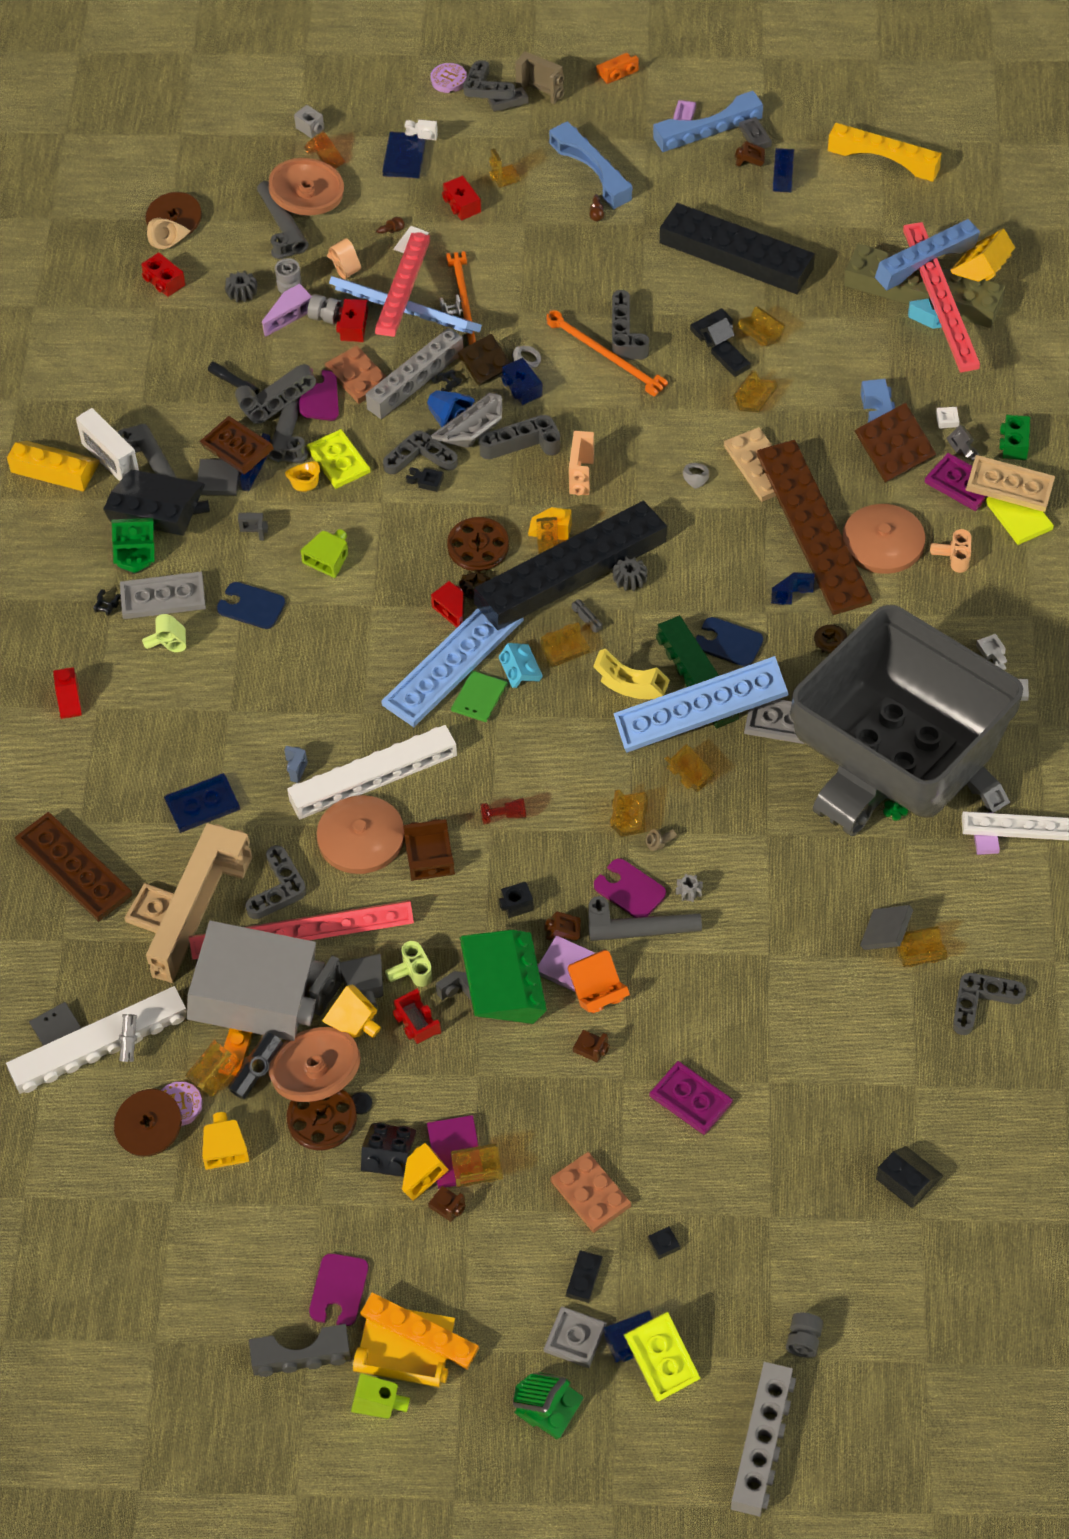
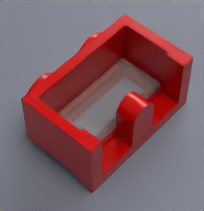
[393,988,441,1044]

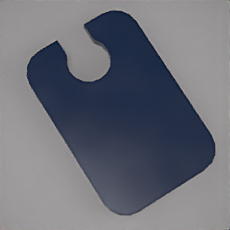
[217,582,285,629]
[696,617,763,667]

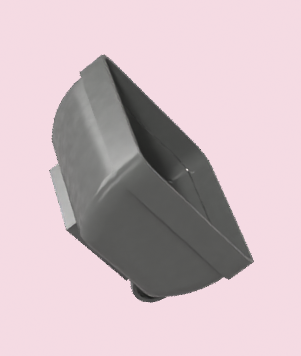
[790,605,1023,836]

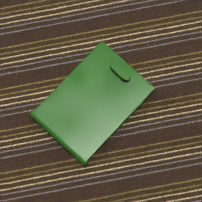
[451,670,508,722]

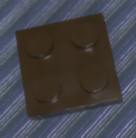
[458,333,512,386]

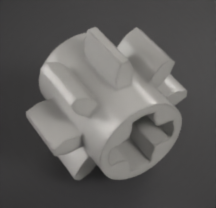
[676,874,703,902]

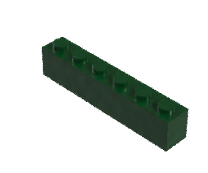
[656,615,739,729]

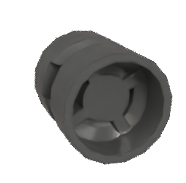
[786,1312,824,1358]

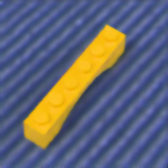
[828,123,942,182]

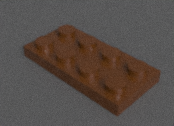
[200,416,274,475]

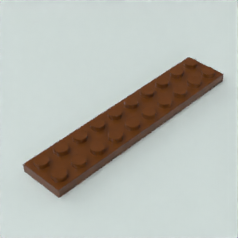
[757,439,872,615]

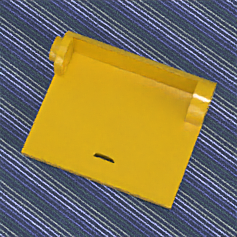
[353,1309,455,1387]

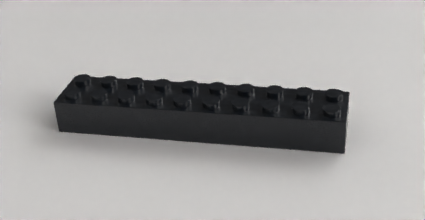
[474,500,668,630]

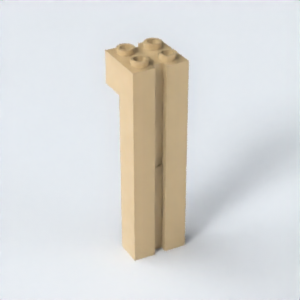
[146,823,252,983]

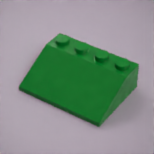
[460,930,547,1024]

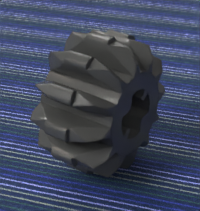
[225,270,258,302]
[613,557,647,592]

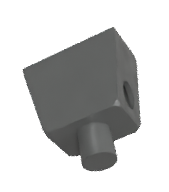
[340,954,384,1007]

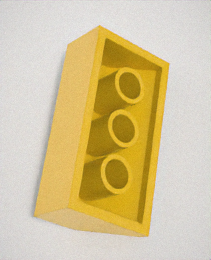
[950,228,1015,282]
[7,441,100,492]

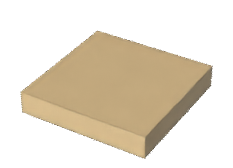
[124,883,174,933]

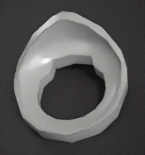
[512,346,541,368]
[683,463,709,489]

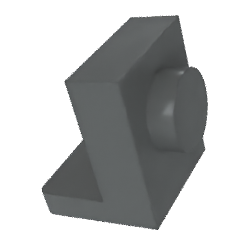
[238,512,268,541]

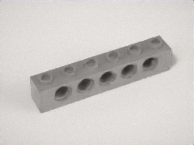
[366,327,463,419]
[731,1362,796,1517]

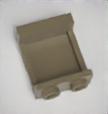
[515,51,564,104]

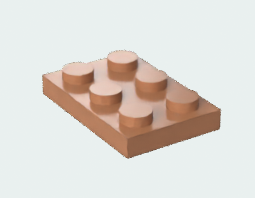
[325,346,387,404]
[550,1152,631,1233]

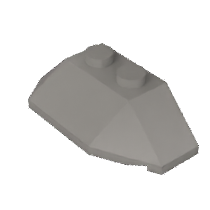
[431,393,502,447]

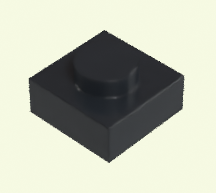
[648,1226,680,1259]

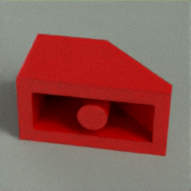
[431,581,464,628]
[53,667,82,719]

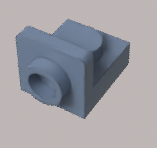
[284,746,308,783]

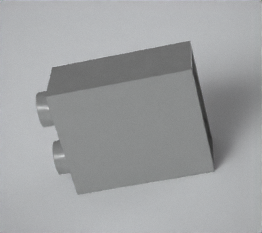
[187,920,325,1041]

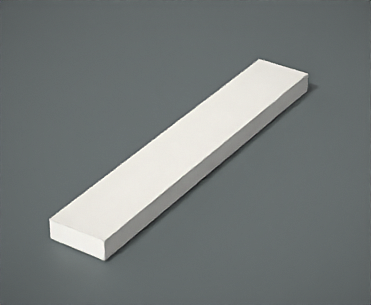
[962,811,1069,840]

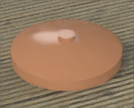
[268,158,344,215]
[843,504,925,574]
[317,795,404,874]
[269,1027,360,1102]

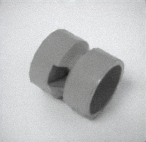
[275,258,302,294]
[307,294,342,325]

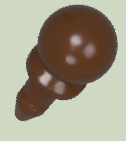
[589,194,604,222]
[376,217,405,234]

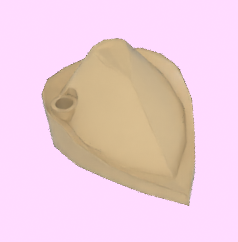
[147,218,190,249]

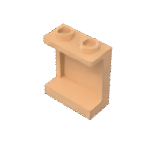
[569,431,594,495]

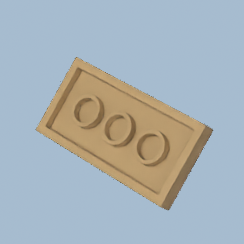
[724,427,776,502]
[966,455,1055,512]

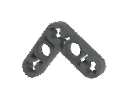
[463,60,515,99]
[383,430,458,474]
[245,845,306,919]
[953,973,1026,1035]

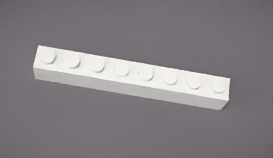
[287,725,457,820]
[6,986,187,1094]

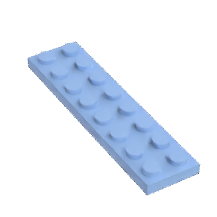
[329,276,482,334]
[381,608,524,727]
[614,656,789,753]

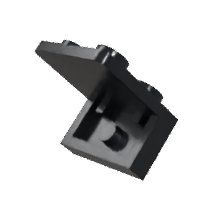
[361,1122,416,1177]

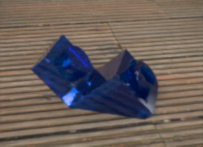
[771,572,815,605]

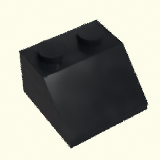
[876,1146,943,1209]

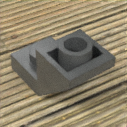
[967,766,1010,813]
[436,971,472,1001]

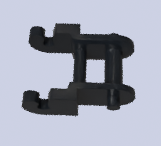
[432,370,462,392]
[93,589,121,616]

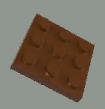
[855,403,936,483]

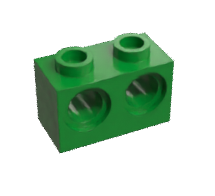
[999,415,1030,460]

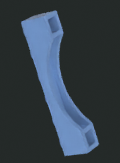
[653,91,763,152]
[549,121,633,209]
[875,219,980,290]

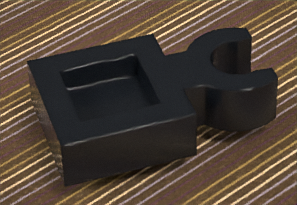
[406,467,444,492]

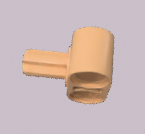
[327,238,361,279]
[930,529,971,573]

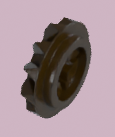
[459,570,491,599]
[814,624,848,654]

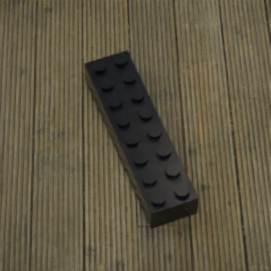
[660,203,815,295]

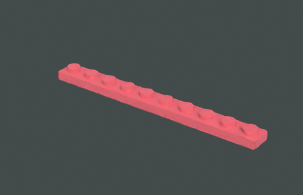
[903,222,980,373]
[375,232,430,337]
[189,900,414,960]

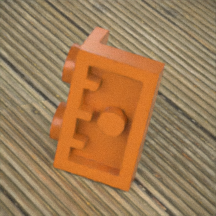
[596,53,638,84]

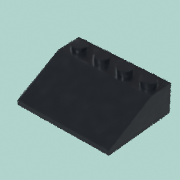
[103,469,205,536]

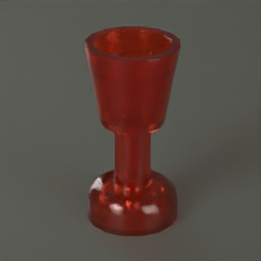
[480,797,526,825]

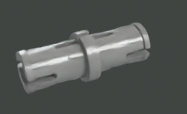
[119,1014,138,1062]

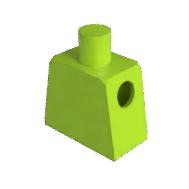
[301,529,348,578]
[351,1373,410,1419]

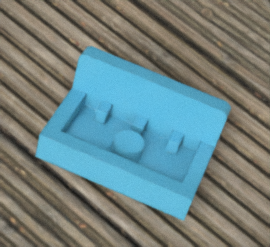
[499,643,543,688]

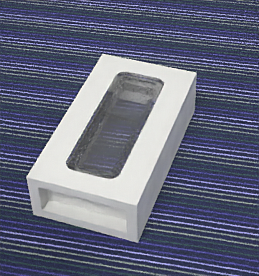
[76,408,139,481]

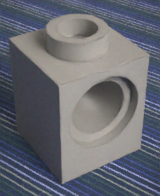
[294,105,324,138]

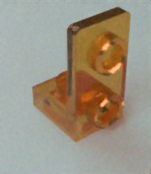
[304,131,345,169]

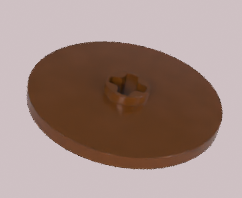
[146,192,202,236]
[114,1089,182,1157]

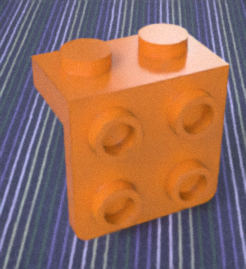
[568,950,630,1013]

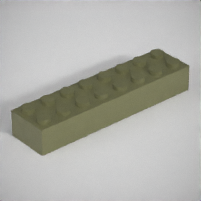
[844,243,1006,328]

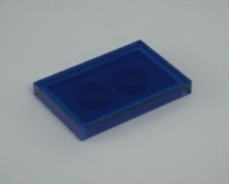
[382,132,427,178]
[164,773,241,833]

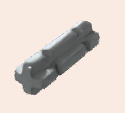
[572,599,603,633]

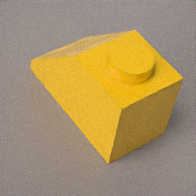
[528,507,572,540]
[402,1143,449,1201]

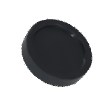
[349,1092,372,1115]

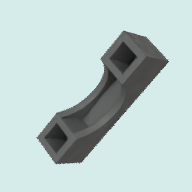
[249,1324,351,1377]

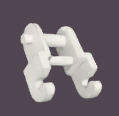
[440,294,462,316]

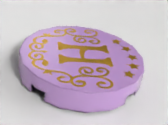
[431,63,467,93]
[161,1082,203,1126]

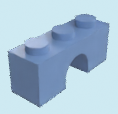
[860,379,895,422]

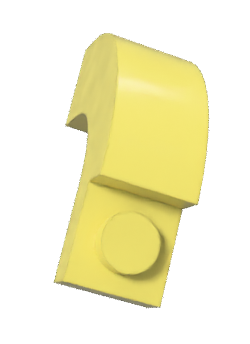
[593,649,670,699]

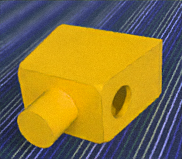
[322,984,381,1038]
[202,1112,250,1170]

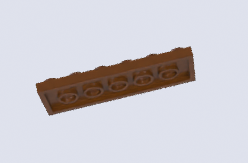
[14,811,133,922]

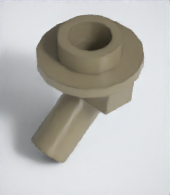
[646,829,677,851]

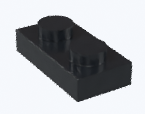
[690,308,733,342]
[711,340,751,377]
[566,1250,603,1303]

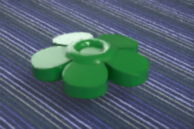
[883,800,908,821]

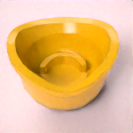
[285,461,320,492]

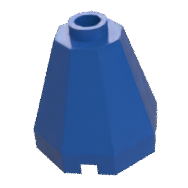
[427,390,475,428]

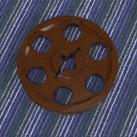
[447,517,509,571]
[286,1089,357,1151]

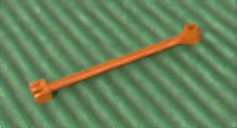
[446,251,476,345]
[547,310,668,397]

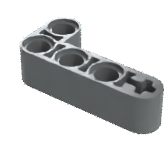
[612,290,649,360]
[235,364,316,424]
[479,415,561,460]

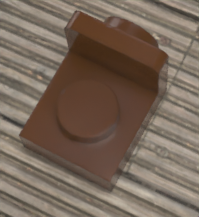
[735,141,765,167]
[544,911,581,941]
[573,1030,610,1063]
[428,1186,466,1222]

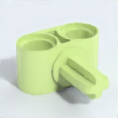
[142,614,186,652]
[385,941,433,987]

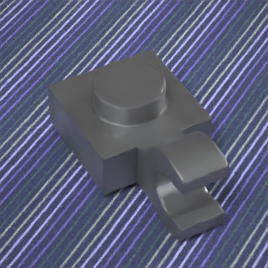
[946,425,980,461]

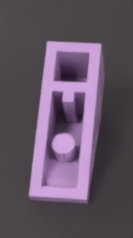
[262,284,312,336]

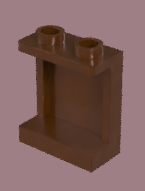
[403,819,455,881]

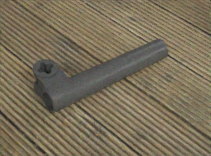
[257,181,309,259]
[268,398,308,463]
[117,424,177,478]
[589,896,702,941]

